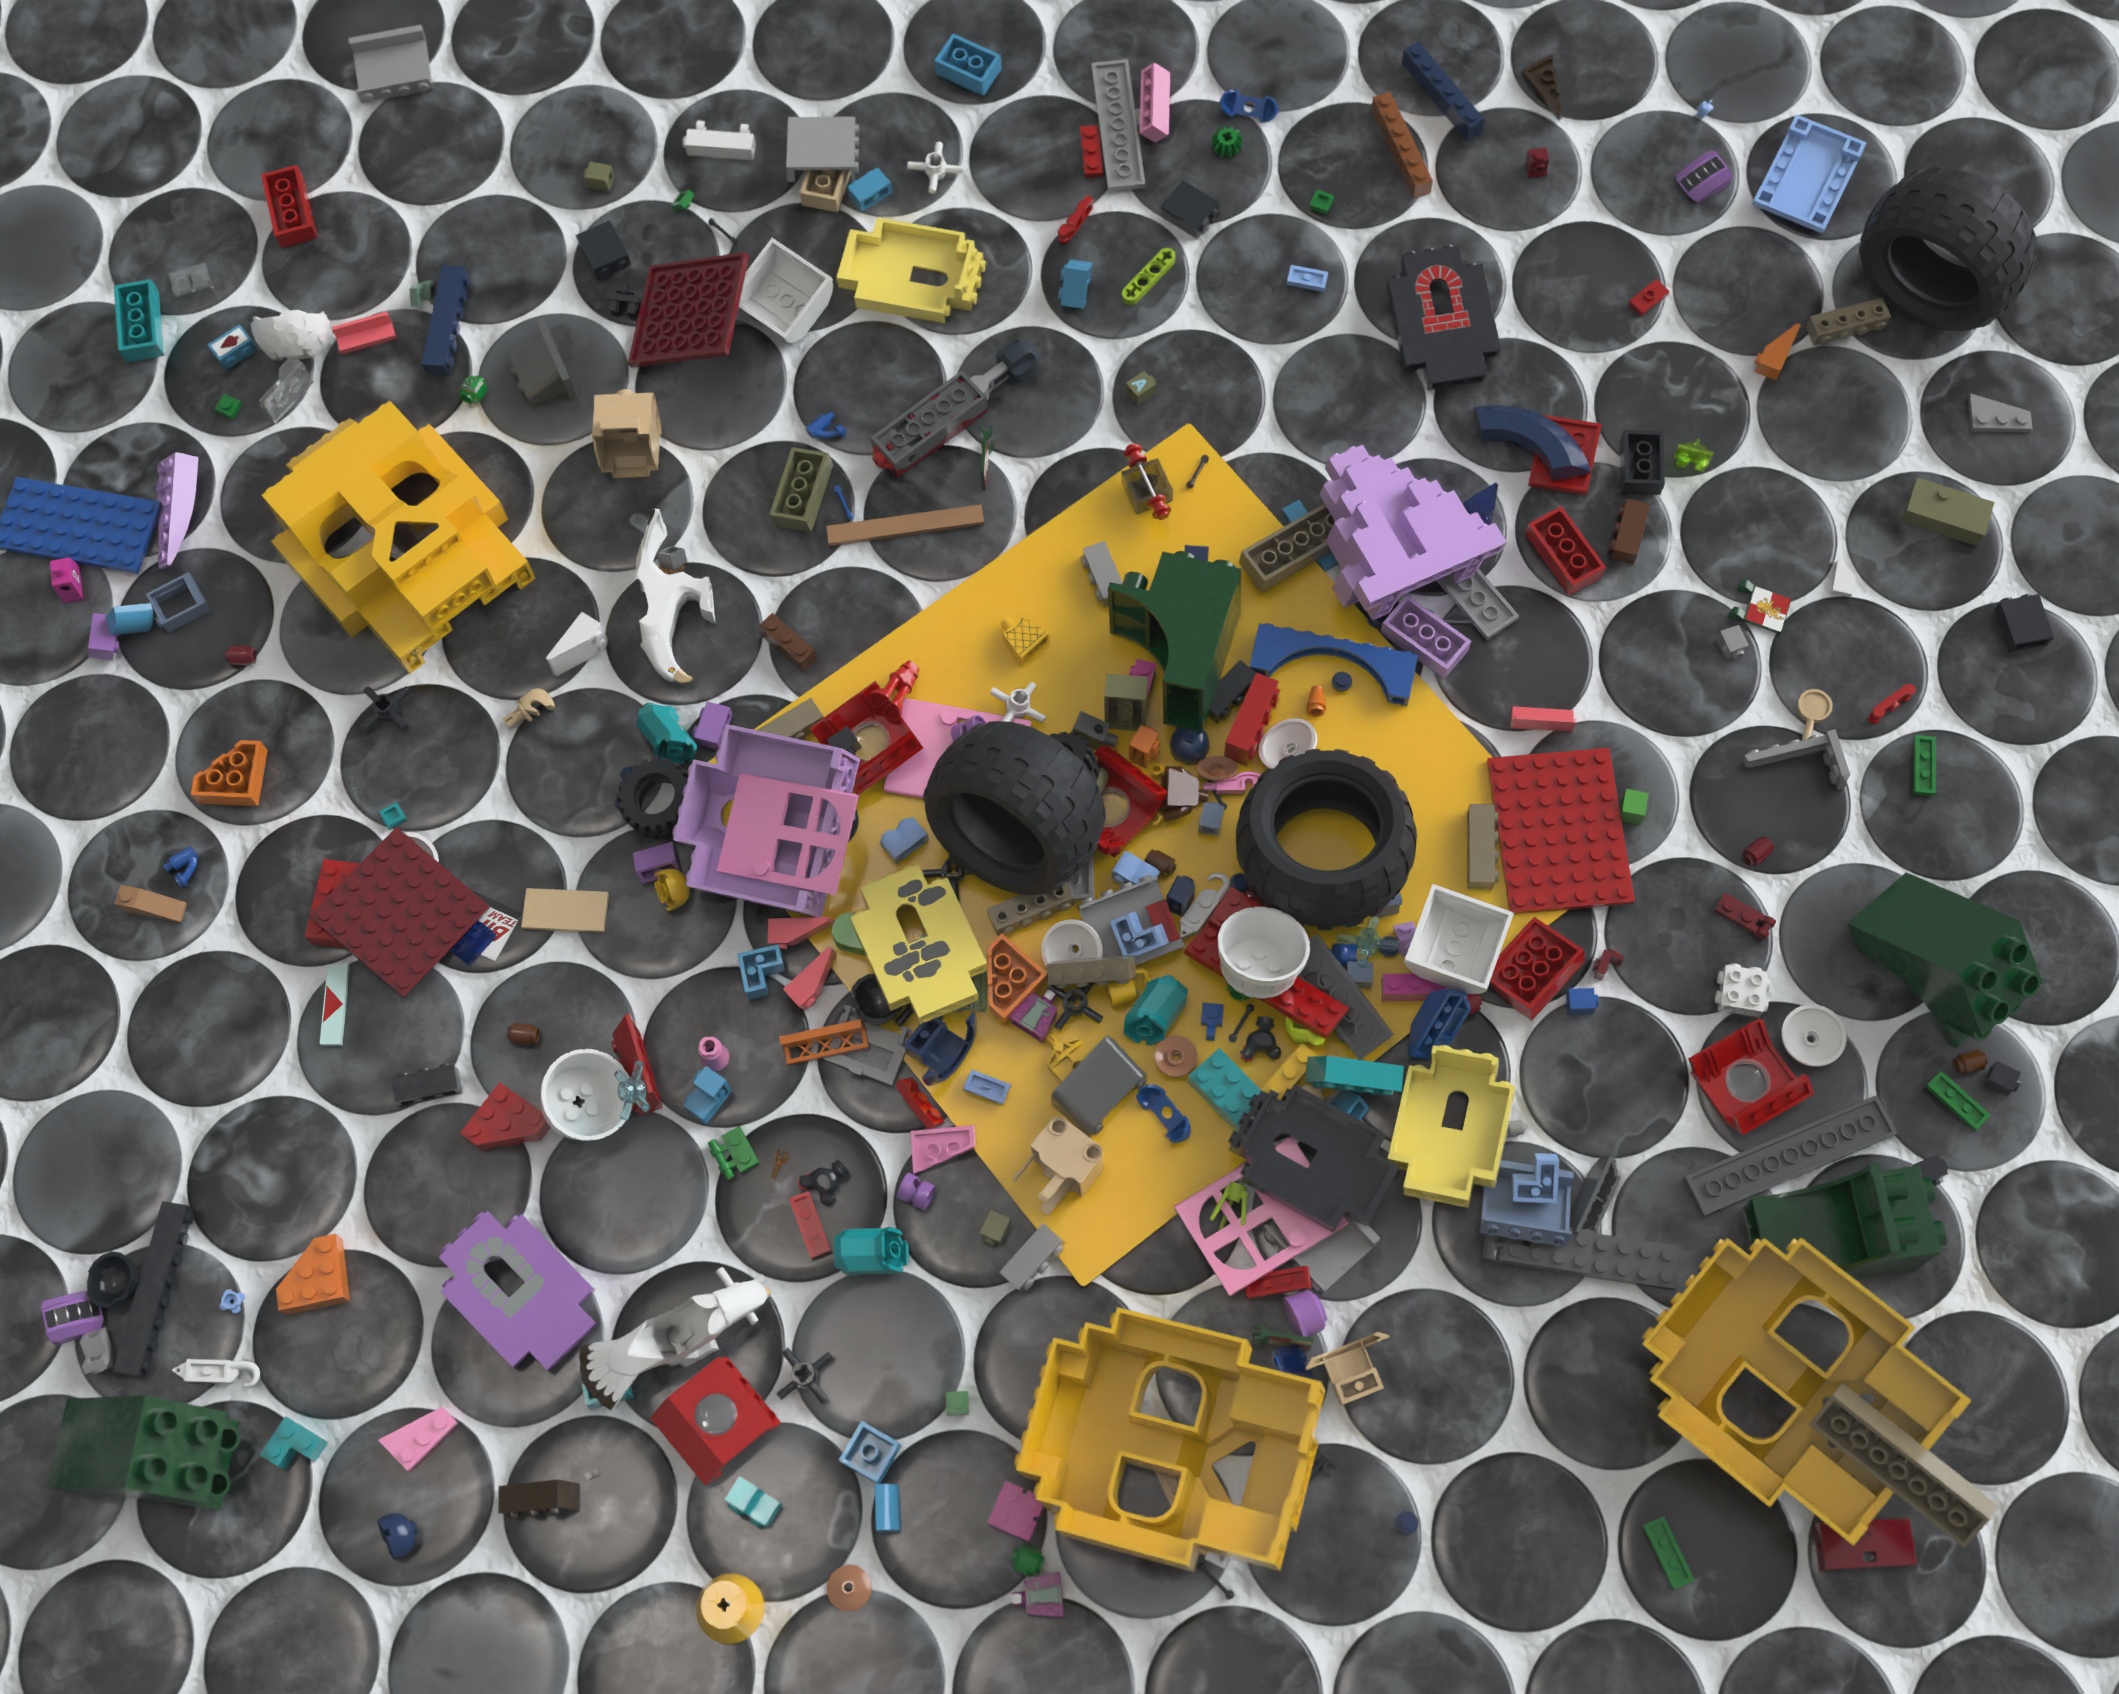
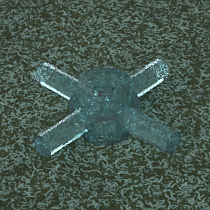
[1337,916,1400,968]
[614,1061,650,1120]

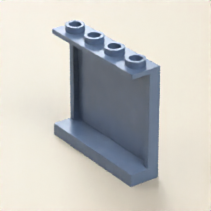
[1480,1160,1574,1247]

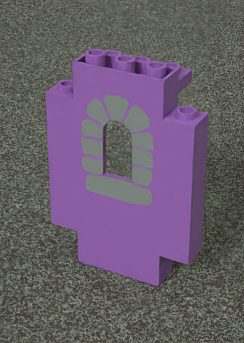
[439,1211,597,1371]

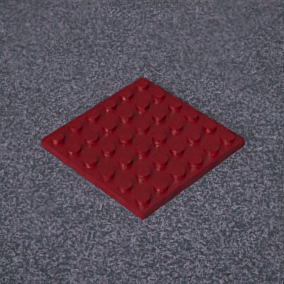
[628,252,749,368]
[309,827,490,998]

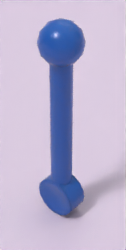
[834,485,854,520]

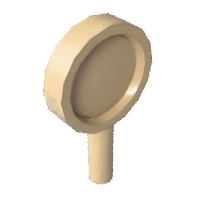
[1796,689,1832,741]

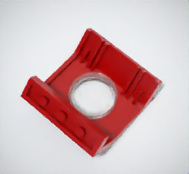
[810,681,924,795]
[1095,745,1169,858]
[1688,1018,1814,1135]
[650,1356,781,1485]

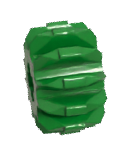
[1211,125,1243,159]

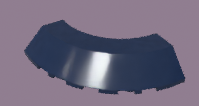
[1474,405,1591,481]

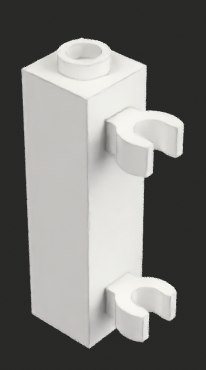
[683,121,756,161]

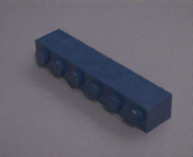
[1402,41,1484,141]
[421,265,470,375]

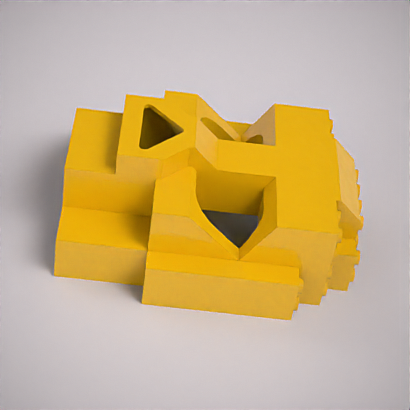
[262,401,536,674]
[1642,1238,1972,1546]
[1014,1307,1325,1572]

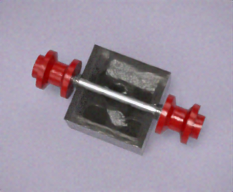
[1121,444,1173,520]

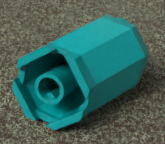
[636,703,697,765]
[1123,975,1188,1045]
[833,1227,909,1276]

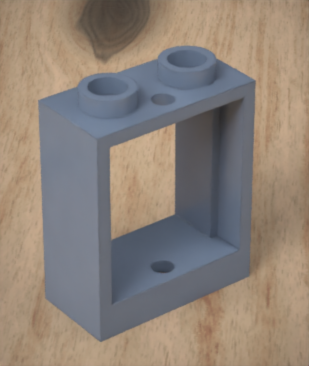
[146,572,211,633]

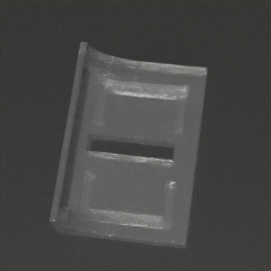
[169,263,212,297]

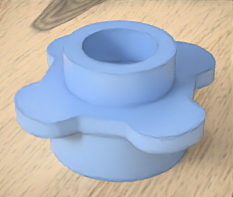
[1695,100,1714,119]
[220,1289,245,1314]

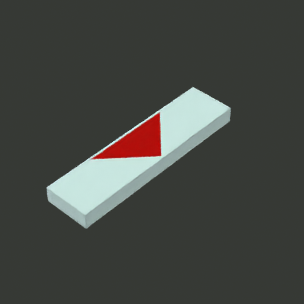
[320,964,350,1046]

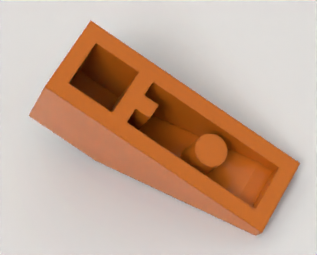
[1754,323,1801,380]

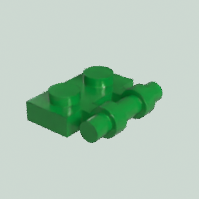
[708,1126,760,1180]

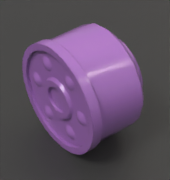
[1283,1289,1327,1337]

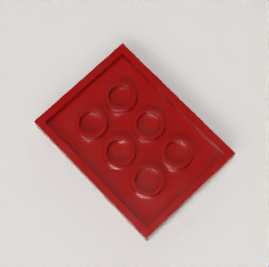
[1528,415,1602,495]

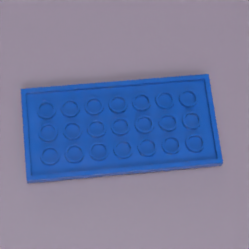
[0,477,163,574]

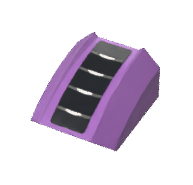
[1675,150,1732,203]
[41,1291,103,1346]

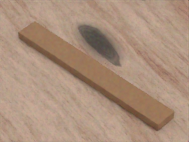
[826,504,984,546]

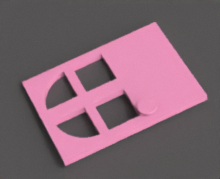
[884,698,1031,799]
[717,773,859,895]
[1174,1136,1348,1296]

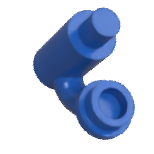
[805,411,847,439]
[163,846,199,887]

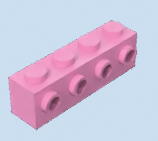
[1140,63,1170,142]

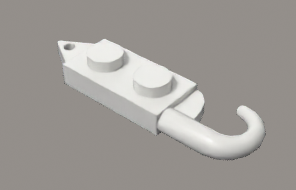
[1179,873,1230,939]
[172,1359,260,1388]

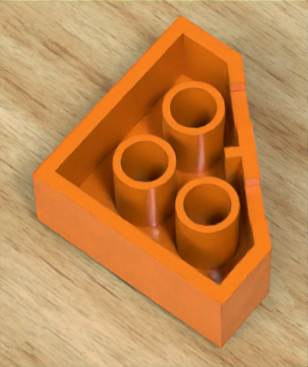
[191,740,268,806]
[987,933,1048,1025]
[276,1234,350,1315]

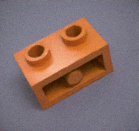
[1129,725,1161,769]

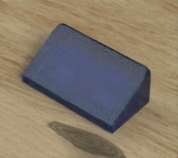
[451,920,496,966]

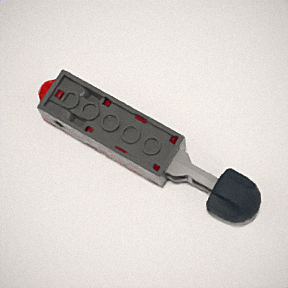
[871,340,1039,479]

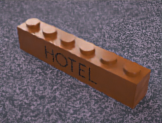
[1371,92,1433,199]

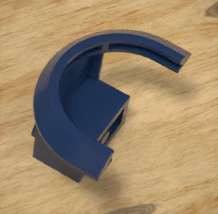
[904,1012,977,1086]

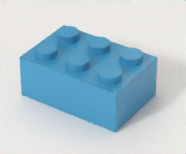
[934,34,1002,96]

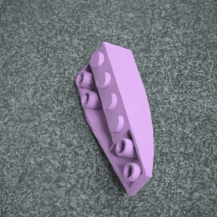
[156,452,198,570]

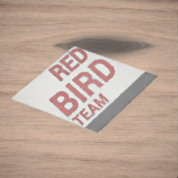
[457,890,522,961]

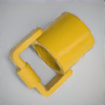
[1106,967,1151,1007]

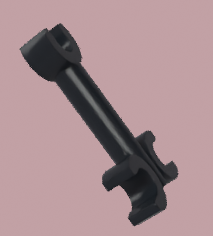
[1308,1447,1338,1485]

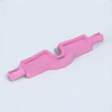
[1202,772,1261,794]

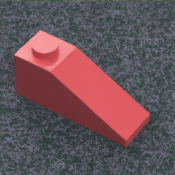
[768,917,834,950]
[783,946,836,1010]

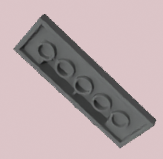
[1297,934,1394,1060]

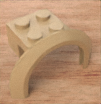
[1305,1332,1389,1405]

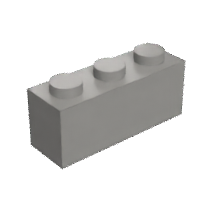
[1080,541,1122,607]
[1000,1223,1065,1292]

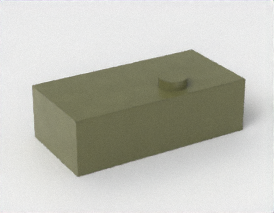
[769,447,833,532]
[1901,477,1995,546]
[1104,674,1148,731]

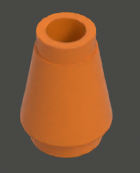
[1306,685,1326,717]

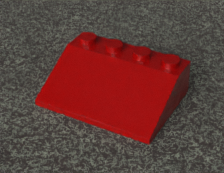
[1489,917,1585,1021]
[611,1014,663,1116]

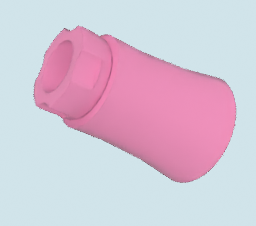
[699,1036,730,1072]

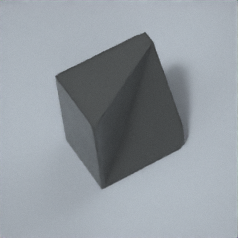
[657,546,687,570]

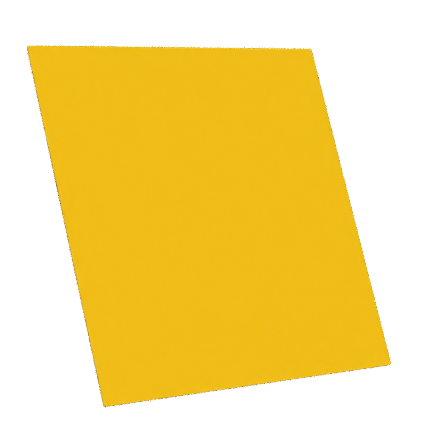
[708,424,1568,1287]

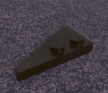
[1521,54,1563,120]

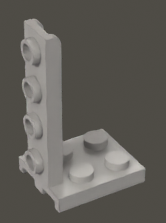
[1743,729,1850,790]

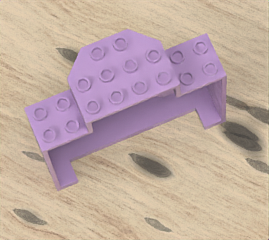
[673,724,860,917]

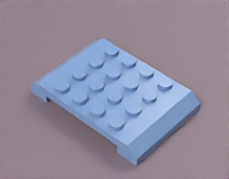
[1752,114,1866,233]

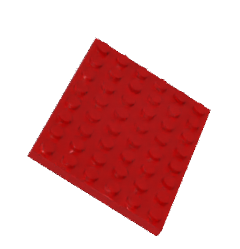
[1487,748,1635,914]

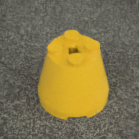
[696,1573,765,1644]

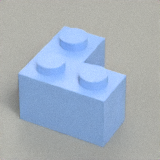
[1110,911,1169,957]
[1511,1153,1559,1203]

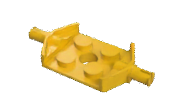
[1045,1033,1091,1082]

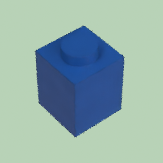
[1565,988,1599,1015]

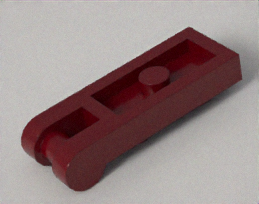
[1713,893,1776,940]

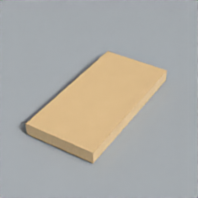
[521,888,609,933]

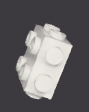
[1715,964,1771,1018]

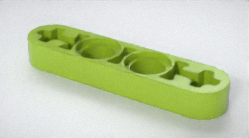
[1122,248,1176,305]

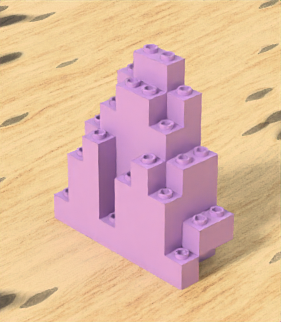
[1319,445,1507,621]

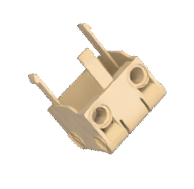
[1013,1117,1104,1216]

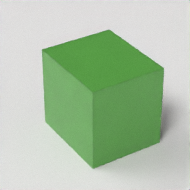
[1620,789,1649,825]

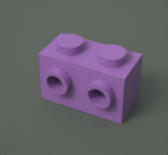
[88,613,121,660]
[693,701,732,750]
[633,842,681,884]

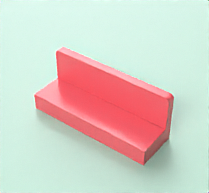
[332,312,397,355]
[1511,707,1576,732]

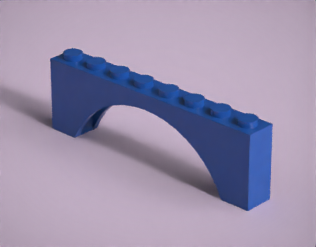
[1250,623,1418,706]

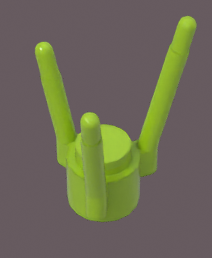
[1210,1181,1249,1230]

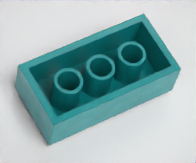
[114,279,164,363]
[1188,1048,1261,1132]
[1305,1056,1404,1096]

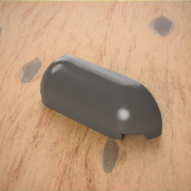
[1569,1155,1620,1234]

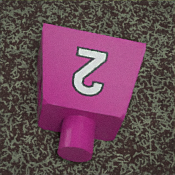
[50,558,83,603]

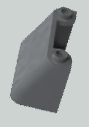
[1051,1035,1147,1138]

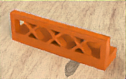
[779,1019,869,1065]

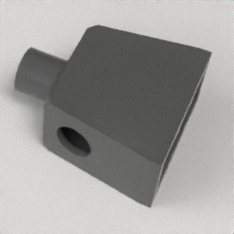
[1072,711,1118,750]

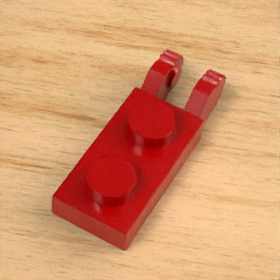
[1058,195,1093,244]
[896,1077,945,1129]

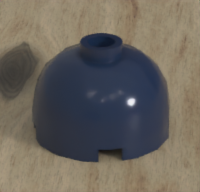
[1169,727,1210,766]
[377,1513,418,1561]

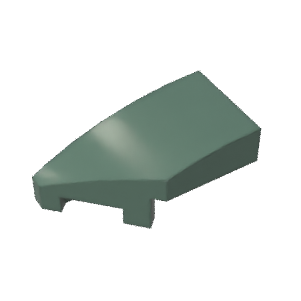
[409,281,434,307]

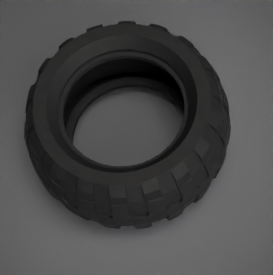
[1859,167,2037,331]
[923,721,1106,895]
[1236,749,1417,930]

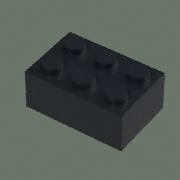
[1620,430,1665,495]

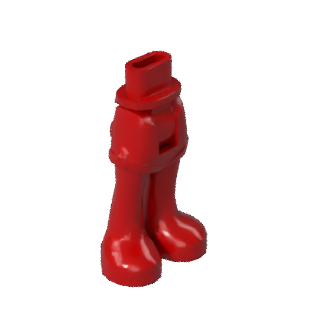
[868,660,919,721]

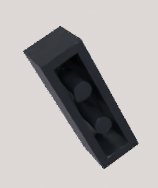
[1208,660,1256,723]
[391,1063,462,1108]

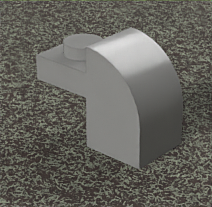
[80,1327,115,1374]

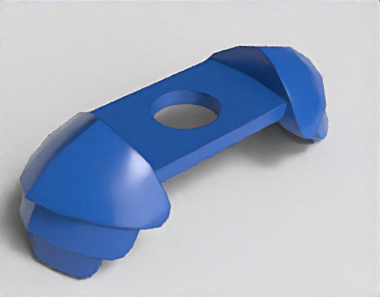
[1220,90,1279,123]
[1136,1084,1190,1143]

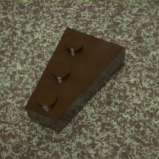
[498,1479,580,1519]

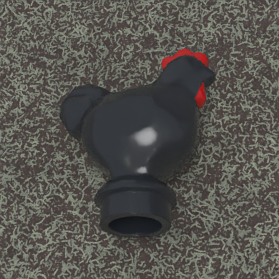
[1240,1016,1281,1063]
[797,1159,849,1205]

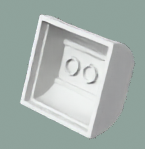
[738,238,833,343]
[1404,884,1514,994]

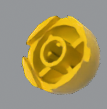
[654,868,691,911]

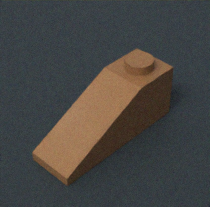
[114,885,187,923]

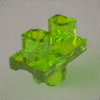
[1674,438,1714,472]

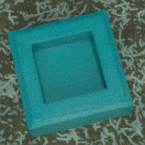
[379,802,407,830]

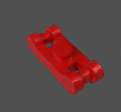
[1868,684,1916,725]

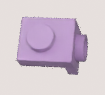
[1393,921,1416,957]

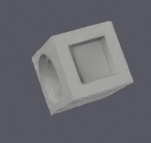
[1716,625,1749,660]

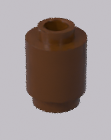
[1144,849,1177,877]
[507,1023,540,1045]
[1953,1049,1988,1075]

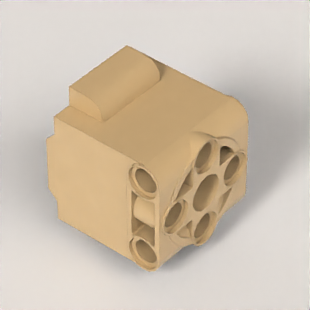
[592,389,661,478]

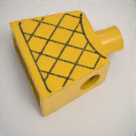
[1001,616,1049,665]

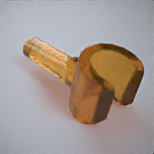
[658,565,685,575]
[770,1148,788,1180]

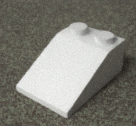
[546,612,608,676]

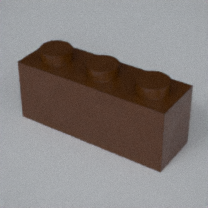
[1609,498,1650,564]
[758,613,817,673]

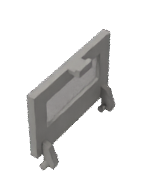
[823,1005,913,1086]

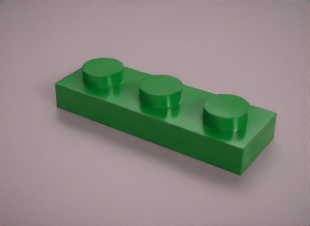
[1913,735,1936,796]
[1925,1071,1991,1132]
[1642,1516,1695,1590]

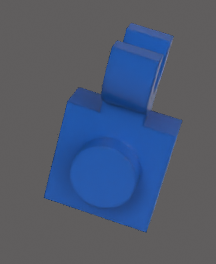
[1201,1003,1224,1041]

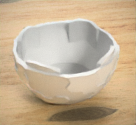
[250,310,329,361]

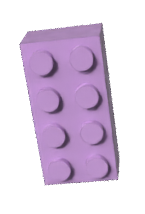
[1380,595,1471,679]

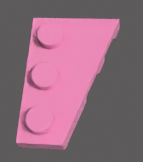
[911,1125,976,1175]
[378,1407,458,1472]

